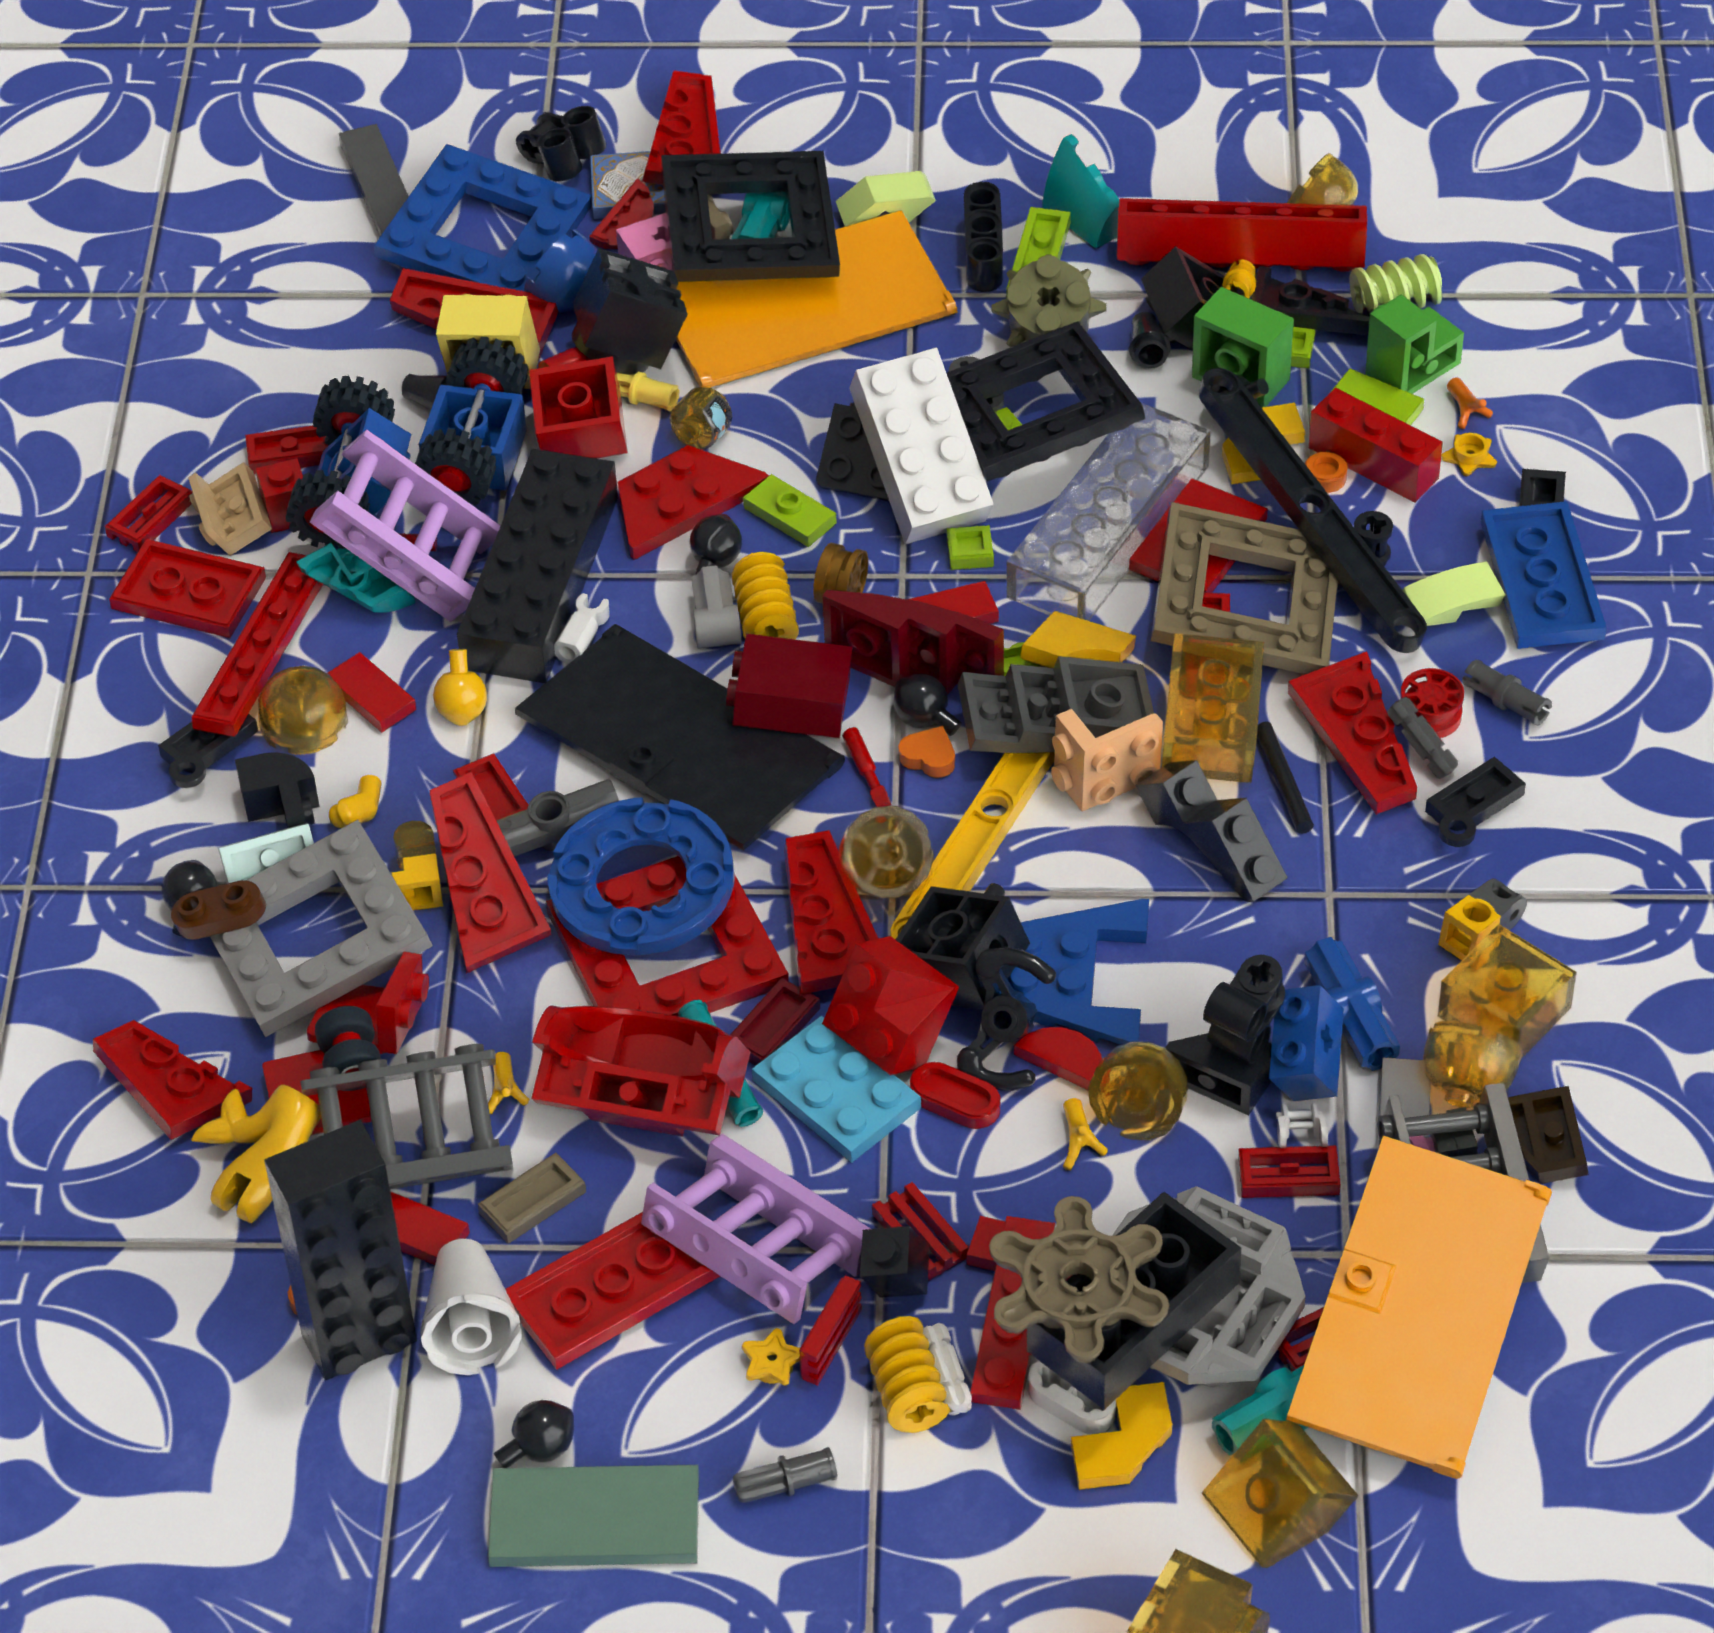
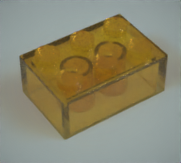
[1161,633,1264,783]

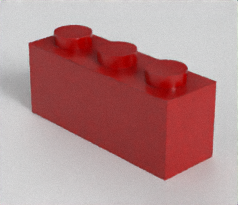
[1308,387,1443,503]

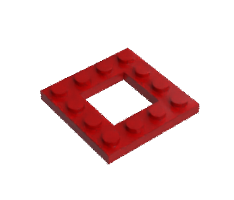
[546,856,789,1016]

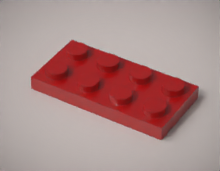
[505,1212,720,1370]

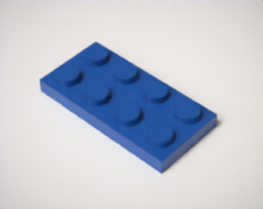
[1480,501,1607,649]

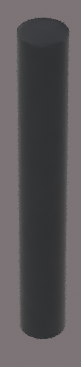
[1255,722,1314,834]

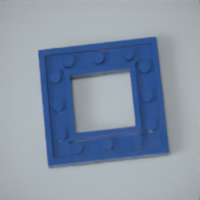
[374,144,592,291]

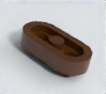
[171,880,266,939]

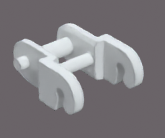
[1276,1103,1328,1148]

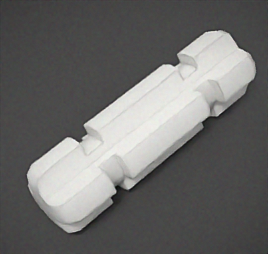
[922,1323,972,1416]

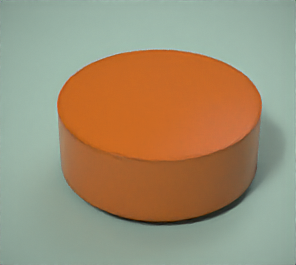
[1305,452,1347,493]

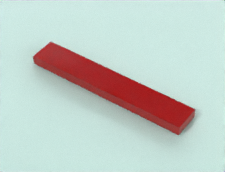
[191,552,323,737]

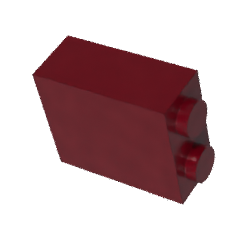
[726,633,853,738]

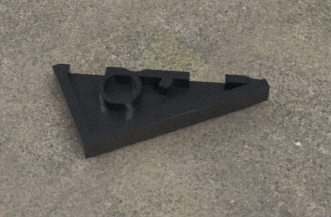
[1252,266,1374,335]

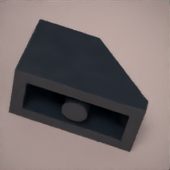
[1163,1033,1272,1115]

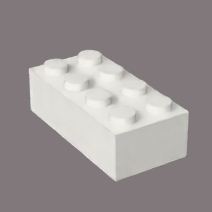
[849,348,994,544]

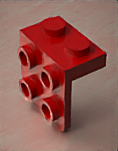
[307,952,429,1054]

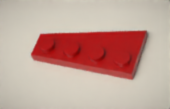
[642,70,721,185]
[390,268,559,361]
[1288,651,1417,815]
[429,772,551,974]
[784,830,878,995]

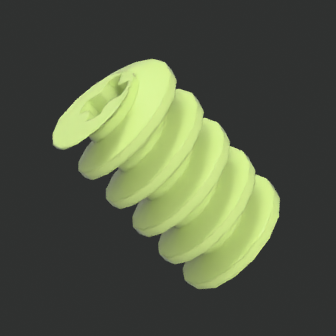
[1349,254,1442,314]

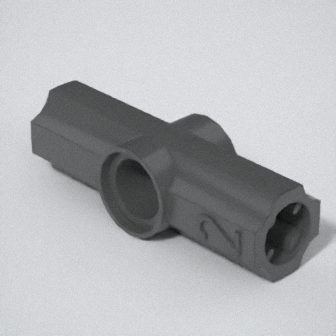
[496,779,619,857]

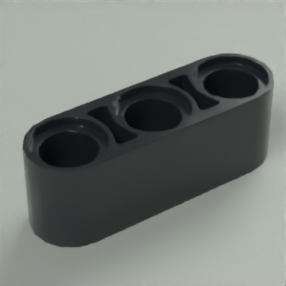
[964,181,1003,292]

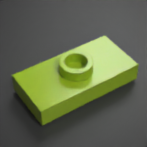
[743,474,837,547]

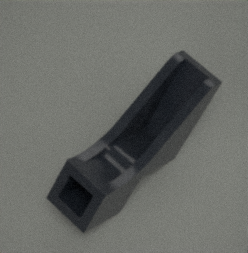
[1135,760,1288,902]

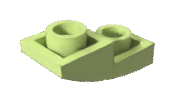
[1402,561,1506,626]

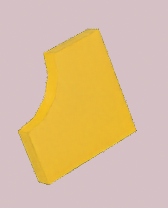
[1020,611,1136,668]

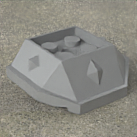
[1112,1186,1306,1388]

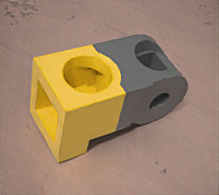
[1438,878,1527,967]

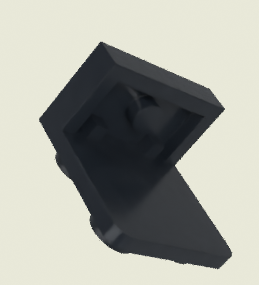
[816,402,889,501]

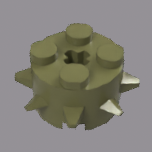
[991,255,1106,347]

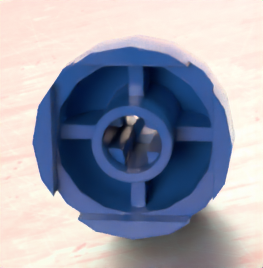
[524,229,597,313]

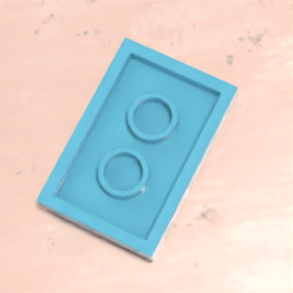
[752,1016,921,1163]

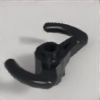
[957,947,1056,1091]

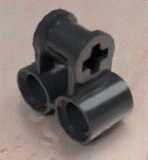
[516,106,607,182]
[1203,954,1285,1064]

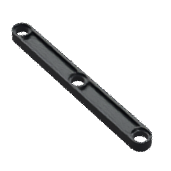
[1198,368,1427,653]

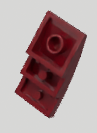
[822,590,1004,695]

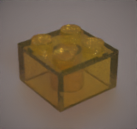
[1437,924,1577,1065]

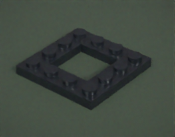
[661,151,840,282]
[946,321,1145,482]

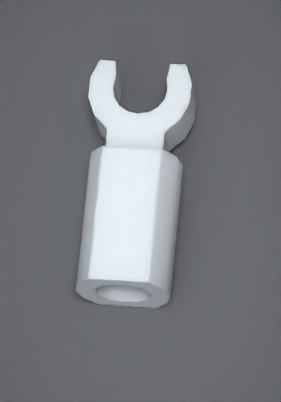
[554,593,610,663]

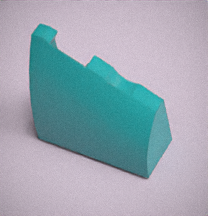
[1042,134,1119,249]
[296,543,416,613]

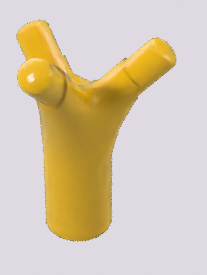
[488,1052,530,1114]
[1063,1098,1108,1170]

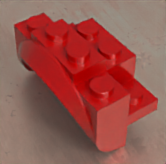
[531,1005,750,1137]

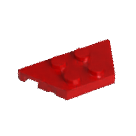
[618,445,769,560]

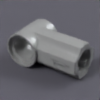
[692,566,741,649]

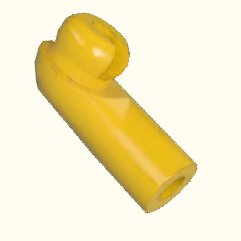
[329,775,382,828]

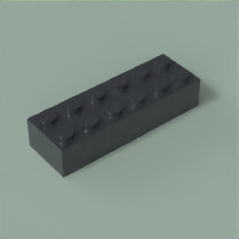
[457,449,618,683]
[264,1119,417,1381]

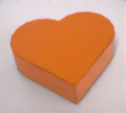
[898,726,955,778]

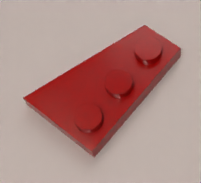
[93,1020,253,1140]

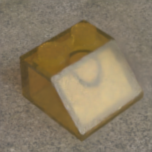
[1201,1419,1359,1568]

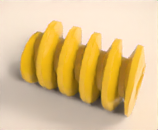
[732,552,799,639]
[864,1316,950,1433]

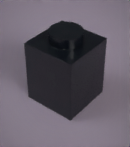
[860,1226,930,1298]

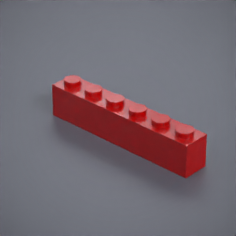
[1117,198,1368,272]

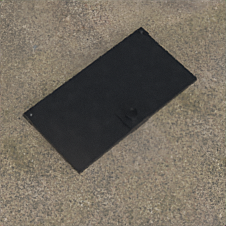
[515,624,845,851]

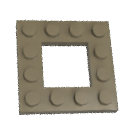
[1151,502,1338,674]

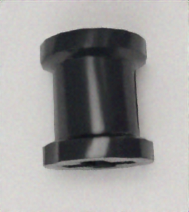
[1354,511,1394,566]

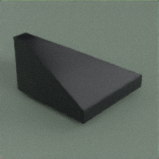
[1519,468,1566,506]

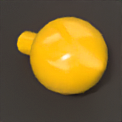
[433,649,487,726]

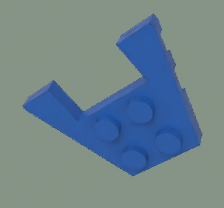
[999,899,1149,1055]

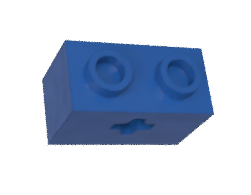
[1269,985,1344,1101]

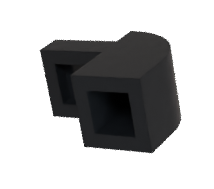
[235,752,320,828]

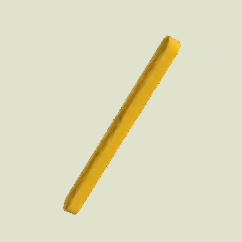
[890,752,1055,939]

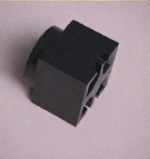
[572,248,688,374]

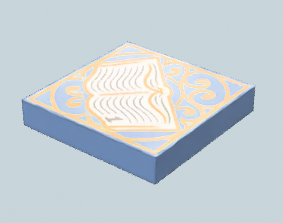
[590,151,666,219]

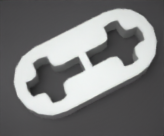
[1029,1360,1116,1434]

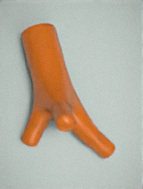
[1447,377,1493,429]

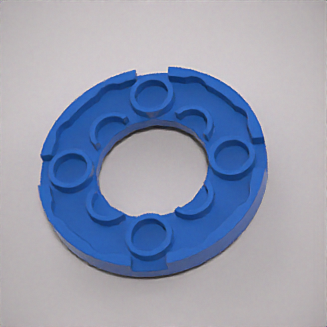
[547,797,735,955]

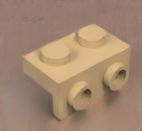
[188,462,272,556]

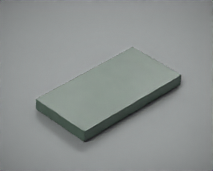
[488,1465,699,1567]

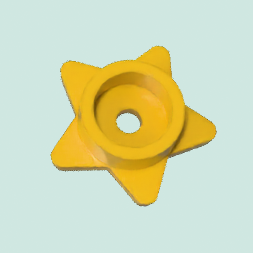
[1441,433,1497,476]
[741,1328,800,1385]

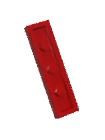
[970,1216,1056,1410]

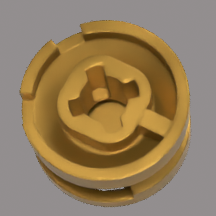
[813,542,869,603]

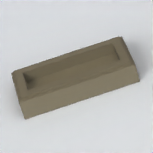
[478,1152,586,1244]

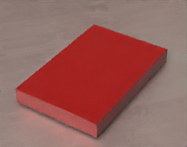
[1129,478,1268,593]
[109,539,266,638]

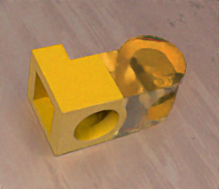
[391,821,443,911]

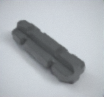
[1387,697,1458,779]

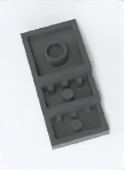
[958,656,1154,753]

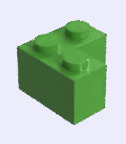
[1365,294,1464,394]

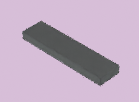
[339,124,409,236]

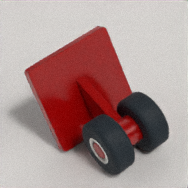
[262,1006,381,1135]

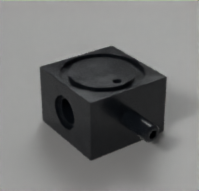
[895,883,1030,1010]

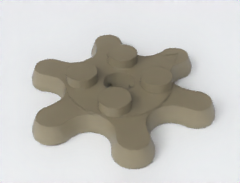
[989,1196,1169,1363]

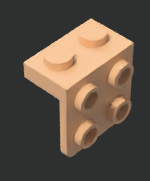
[1051,709,1163,812]

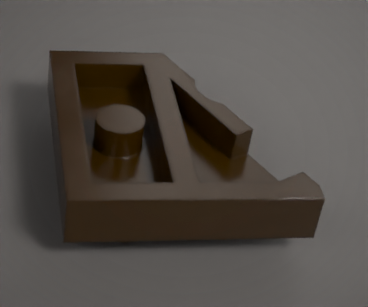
[1476,1086,1589,1184]

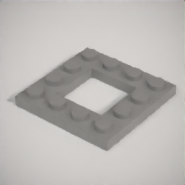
[210,820,433,1037]

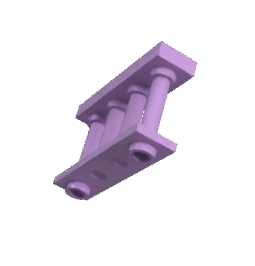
[310,429,500,622]
[641,1134,871,1324]

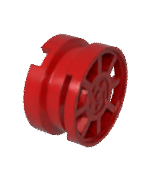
[1400,668,1464,738]

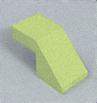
[835,171,936,227]

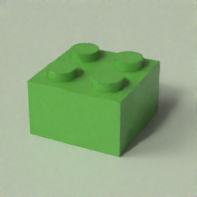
[1192,287,1294,407]

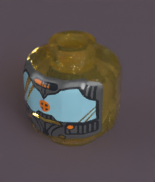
[669,386,733,450]

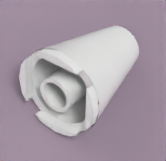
[420,1239,522,1375]

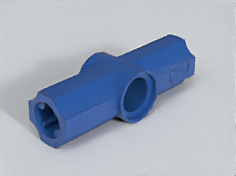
[1304,937,1400,1071]

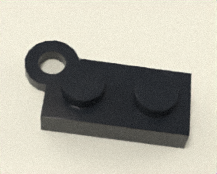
[158,714,258,788]
[1425,756,1526,847]

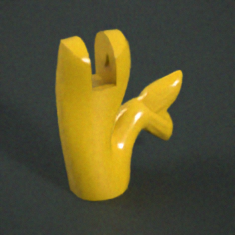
[191,1085,321,1224]

